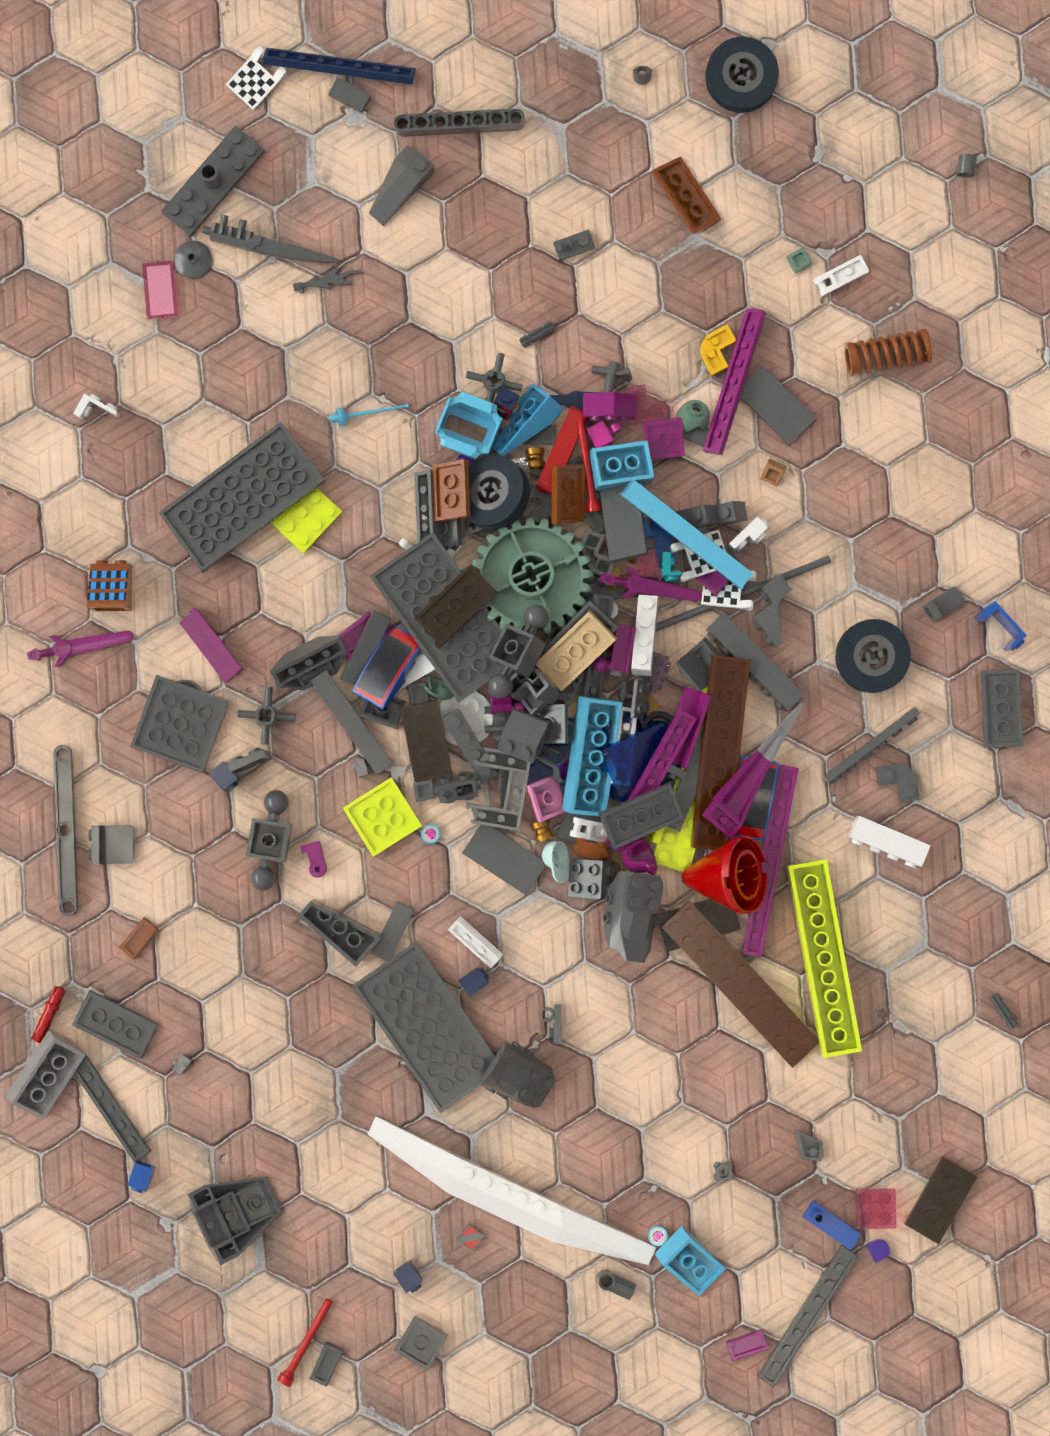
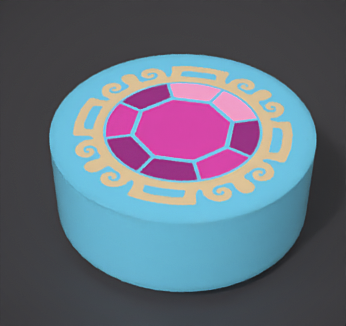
[421,824,440,844]
[648,1225,668,1246]

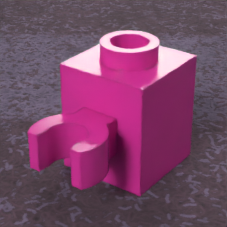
[586,420,622,448]

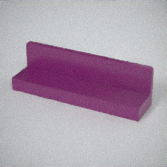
[180,608,244,683]
[673,686,711,769]

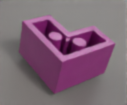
[583,392,637,422]

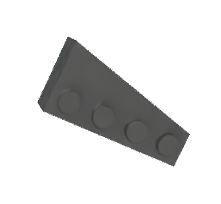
[298,899,384,967]

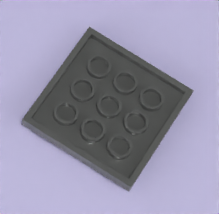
[130,675,229,773]

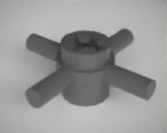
[466,353,523,403]
[238,687,296,745]

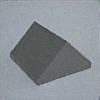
[359,697,406,729]

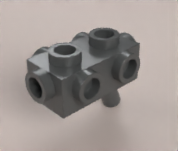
[433,771,481,803]

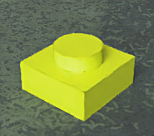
[646,827,665,844]

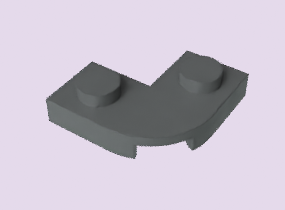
[876,764,920,802]

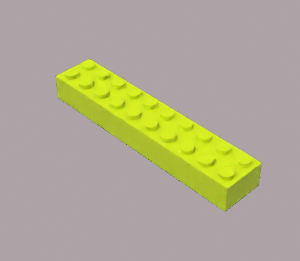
[786,859,862,1058]

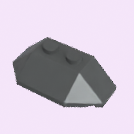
[270,636,347,690]

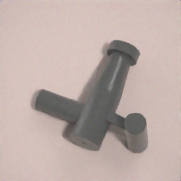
[592,361,632,392]

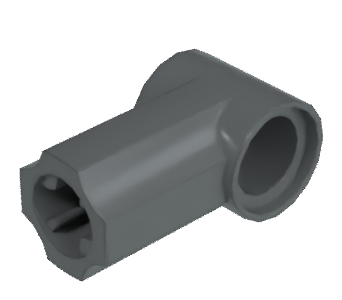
[596,1270,636,1300]

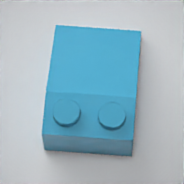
[655,1226,726,1296]

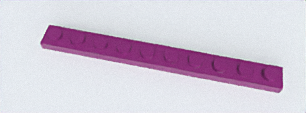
[742,765,799,957]

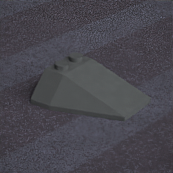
[187,1176,282,1265]

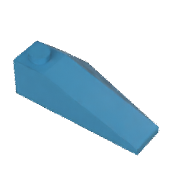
[492,383,564,456]

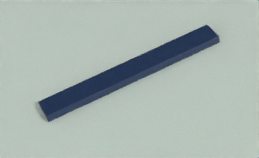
[263,48,416,85]

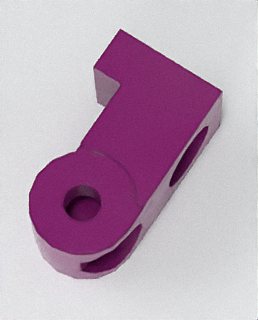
[300,841,327,878]

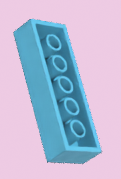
[562,696,623,816]

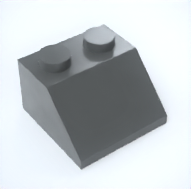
[497,708,549,764]

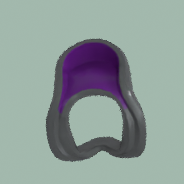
[538,745,569,783]

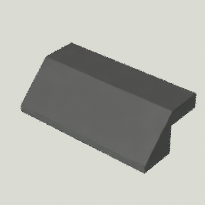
[415,470,462,548]

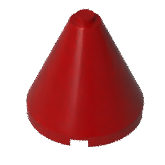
[681,836,767,914]

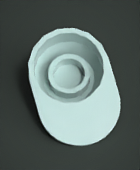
[542,841,570,883]

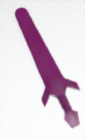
[600,567,702,601]
[27,631,133,667]

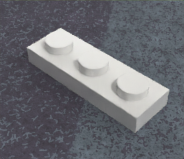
[448,916,503,968]

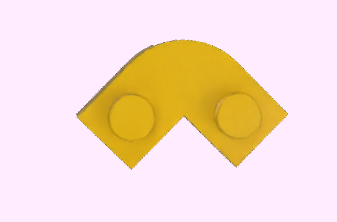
[700,324,736,376]

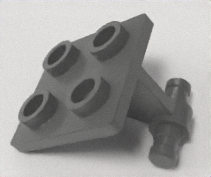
[618,678,652,718]

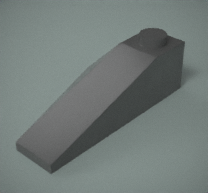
[369,145,435,226]

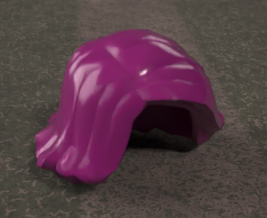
[622,837,658,875]

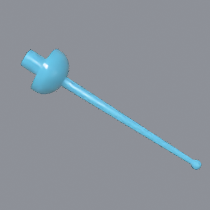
[329,404,410,427]

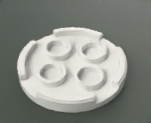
[439,691,494,746]

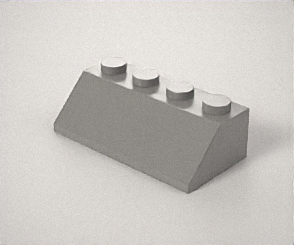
[7,1030,86,1120]

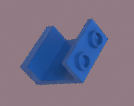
[974,601,1027,651]

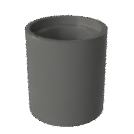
[957,154,976,178]

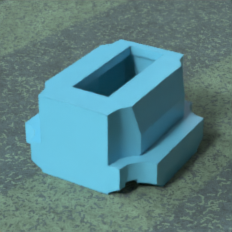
[435,392,503,460]

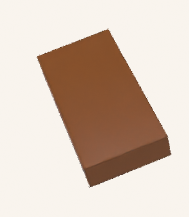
[119,917,159,960]

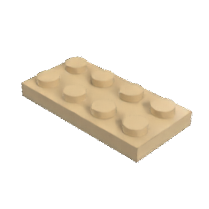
[536,611,617,691]

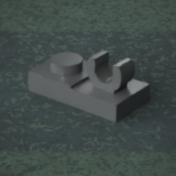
[553,229,595,261]
[544,1004,561,1044]

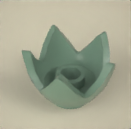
[676,400,710,432]
[424,675,453,701]

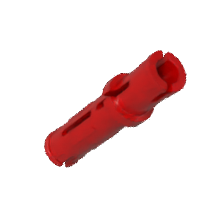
[31,985,66,1043]

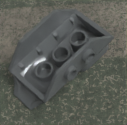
[603,871,663,963]
[479,1040,555,1108]

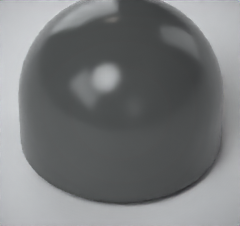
[633,66,652,85]

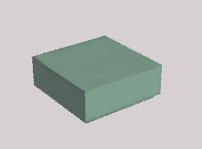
[786,247,812,274]

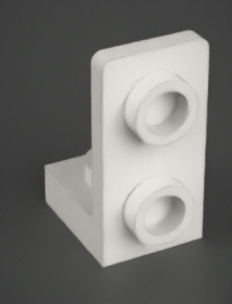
[73,394,120,420]

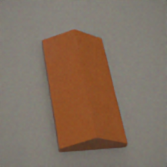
[651,156,721,234]

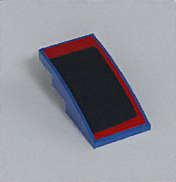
[352,624,421,710]
[735,755,779,841]

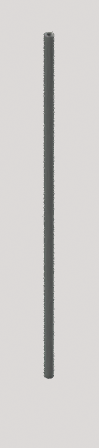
[609,556,831,650]

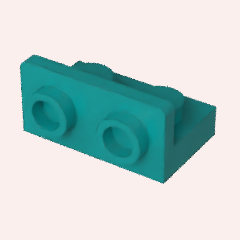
[660,552,682,582]

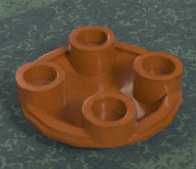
[572,838,610,861]

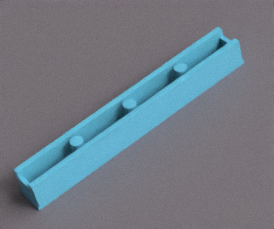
[619,480,753,589]

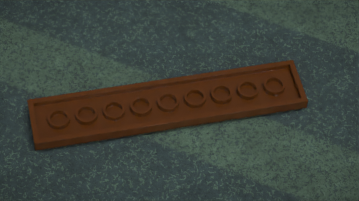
[690,655,750,850]
[661,900,819,1068]

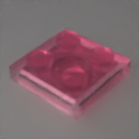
[856,1188,896,1229]

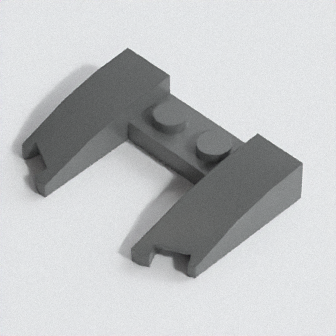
[466,747,531,831]

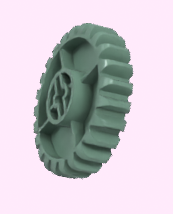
[471,517,594,638]

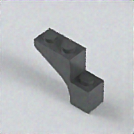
[676,501,748,528]
[752,574,791,648]

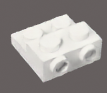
[727,517,770,553]

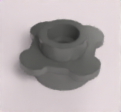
[713,1162,733,1181]

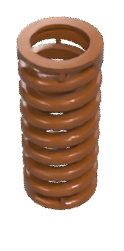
[844,329,932,377]

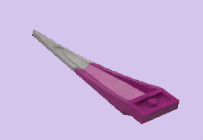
[702,702,804,839]

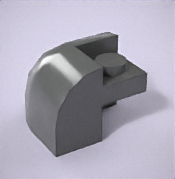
[510,667,559,716]

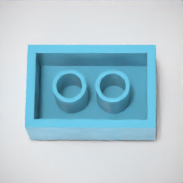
[589,441,654,491]

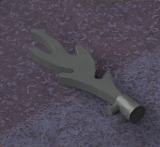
[293,267,362,294]

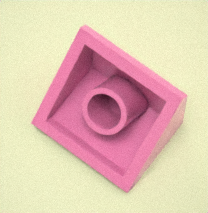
[527,775,565,823]

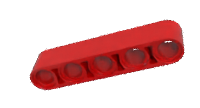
[535,406,588,496]

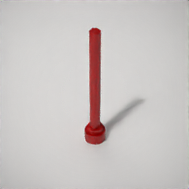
[577,420,602,513]
[277,1298,333,1387]

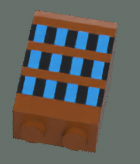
[87,560,132,611]

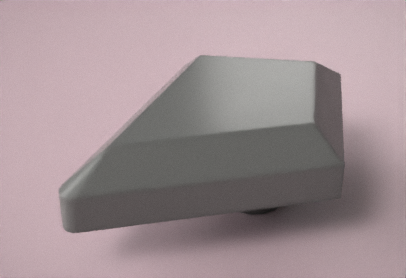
[795,1130,823,1161]

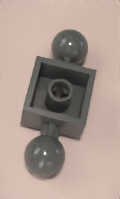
[488,604,549,698]
[246,790,293,891]

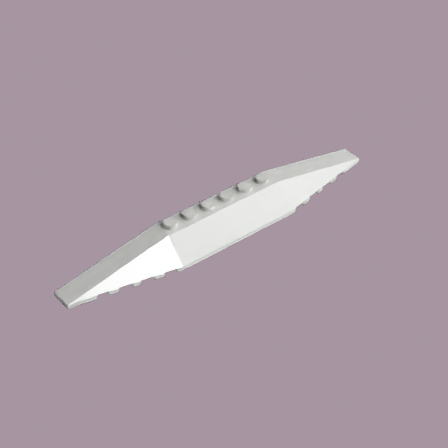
[368,1116,656,1265]

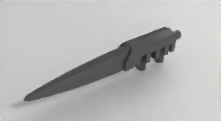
[202,214,341,263]
[484,700,513,834]

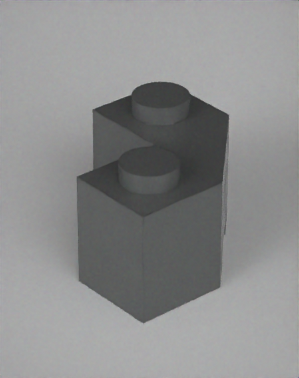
[581,529,615,578]

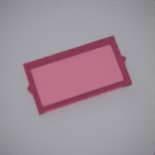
[142,260,179,320]

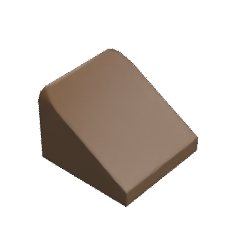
[760,459,786,487]

